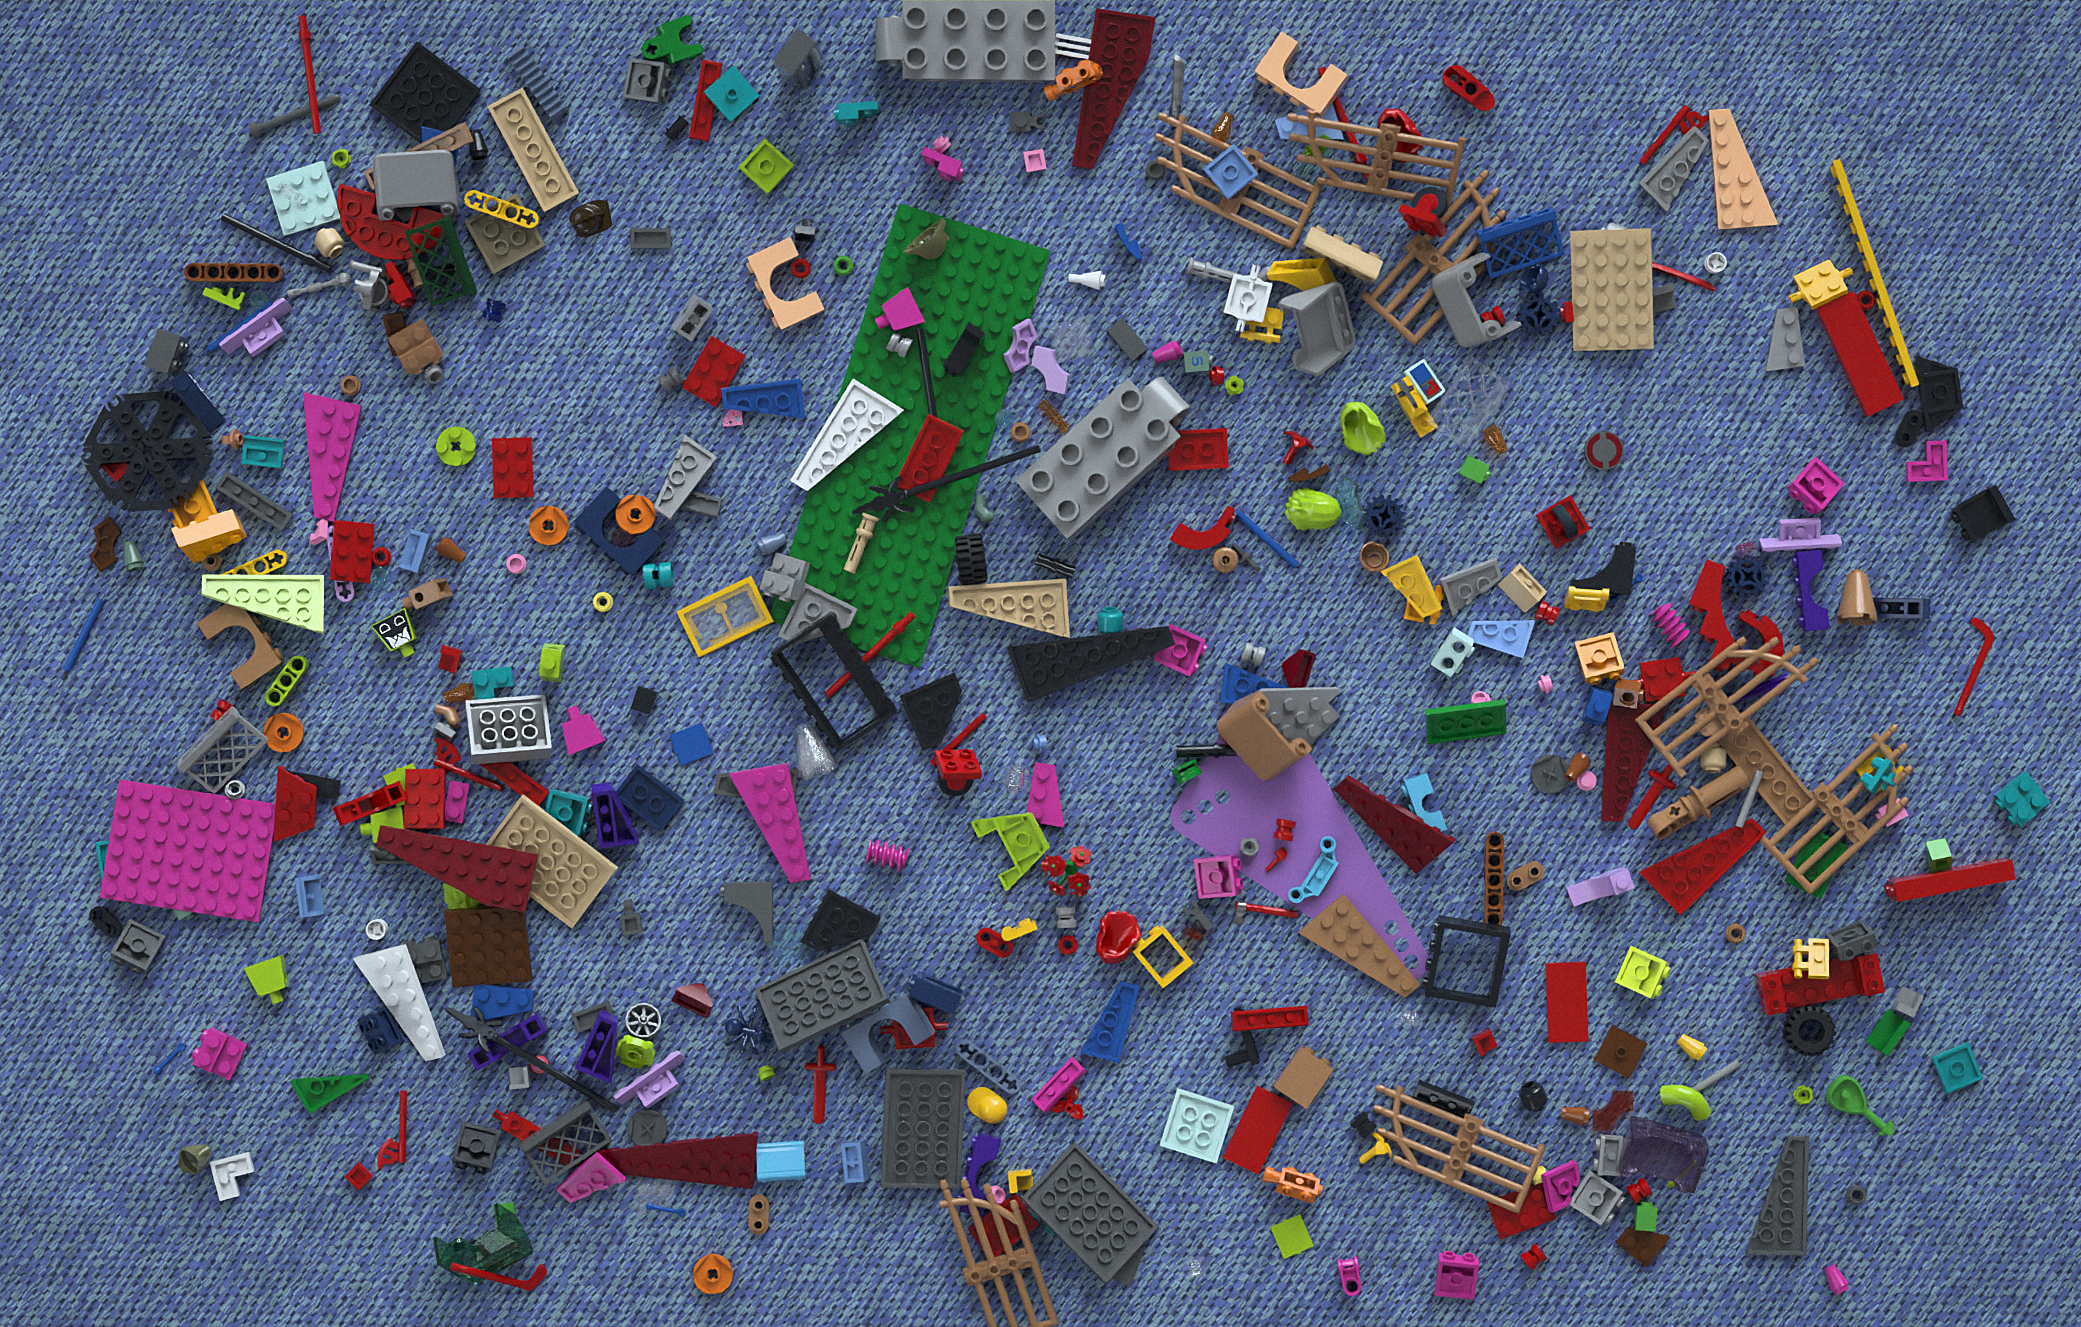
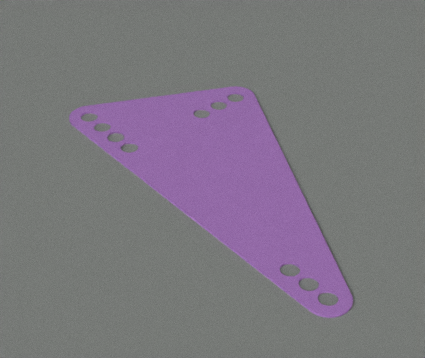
[1170,735,1429,979]

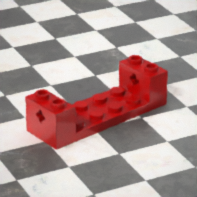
[1755,951,1885,1016]

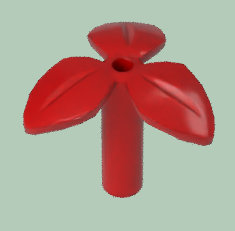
[1283,431,1314,465]
[1050,1086,1083,1119]

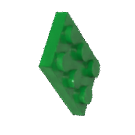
[1784,828,1847,899]

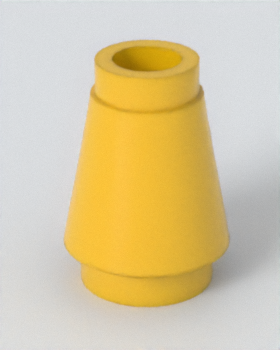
[1677,1034,1707,1061]

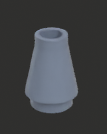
[756,532,787,556]

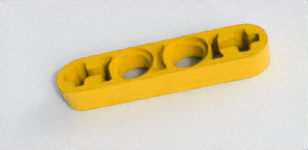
[464,190,540,229]
[220,550,288,575]

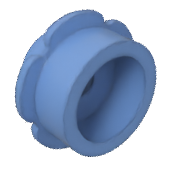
[1032,734,1047,753]

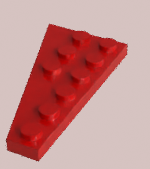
[1639,818,1767,915]

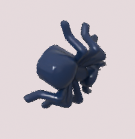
[725,1005,773,1055]

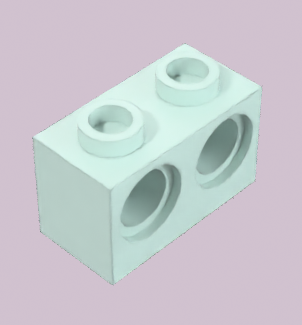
[1431,627,1474,677]

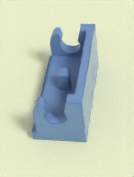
[399,529,432,573]
[295,874,325,918]
[841,1139,870,1183]

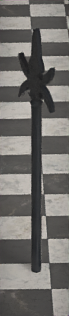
[852,445,1041,523]
[444,1006,618,1113]

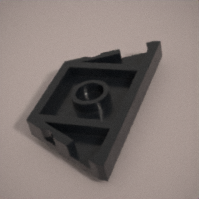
[1914,356,1964,432]

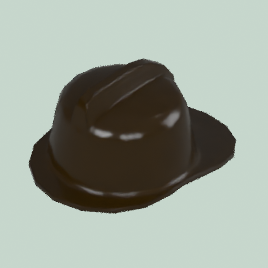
[569,200,612,238]

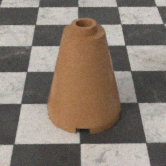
[1837,570,1877,626]

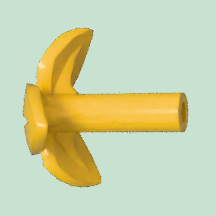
[1359,1132,1393,1164]

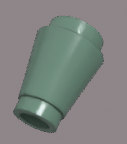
[123,541,144,572]

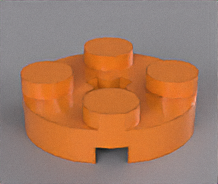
[615,495,655,535]
[529,506,569,545]
[263,713,304,752]
[693,1253,733,1294]

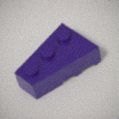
[591,782,639,848]
[575,1009,618,1084]

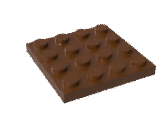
[444,906,533,987]

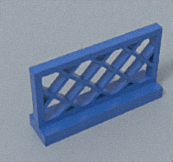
[1475,207,1565,278]

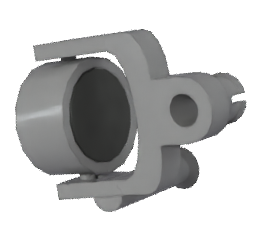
[349,259,390,313]

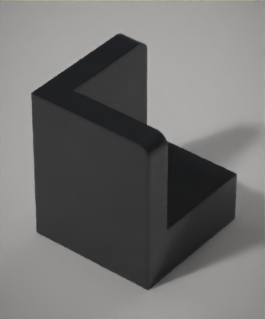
[631,686,659,714]

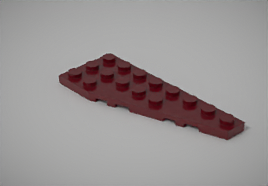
[1072,8,1155,170]

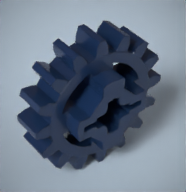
[1517,293,1561,337]
[1362,494,1406,537]
[1725,555,1770,598]

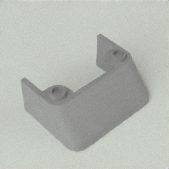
[1431,252,1522,348]

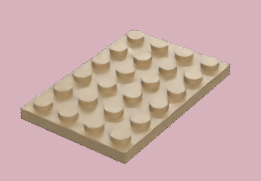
[1570,228,1654,351]
[486,795,618,928]

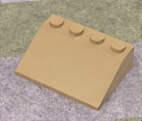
[1300,225,1383,284]

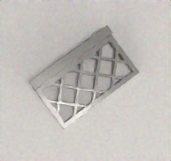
[177,706,268,794]

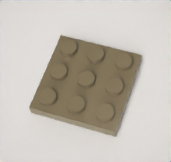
[465,193,546,275]

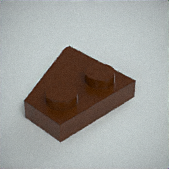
[1615,1226,1671,1267]

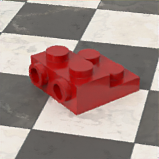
[385,261,417,310]

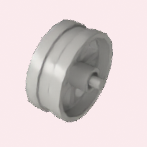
[625,1003,661,1041]

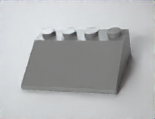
[465,694,552,765]

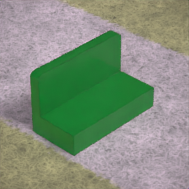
[1866,1009,1911,1056]

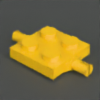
[1788,260,1853,310]

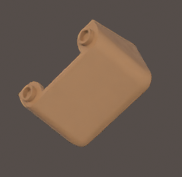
[1217,690,1312,781]

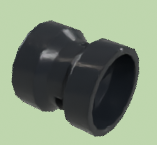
[1349,1111,1377,1139]

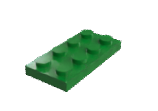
[1425,699,1507,744]

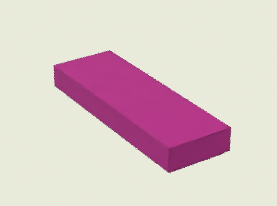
[1031,1057,1087,1114]

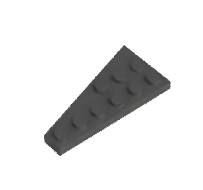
[1746,1135,1809,1256]

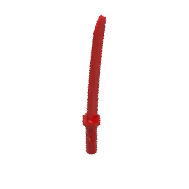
[1652,262,1717,292]

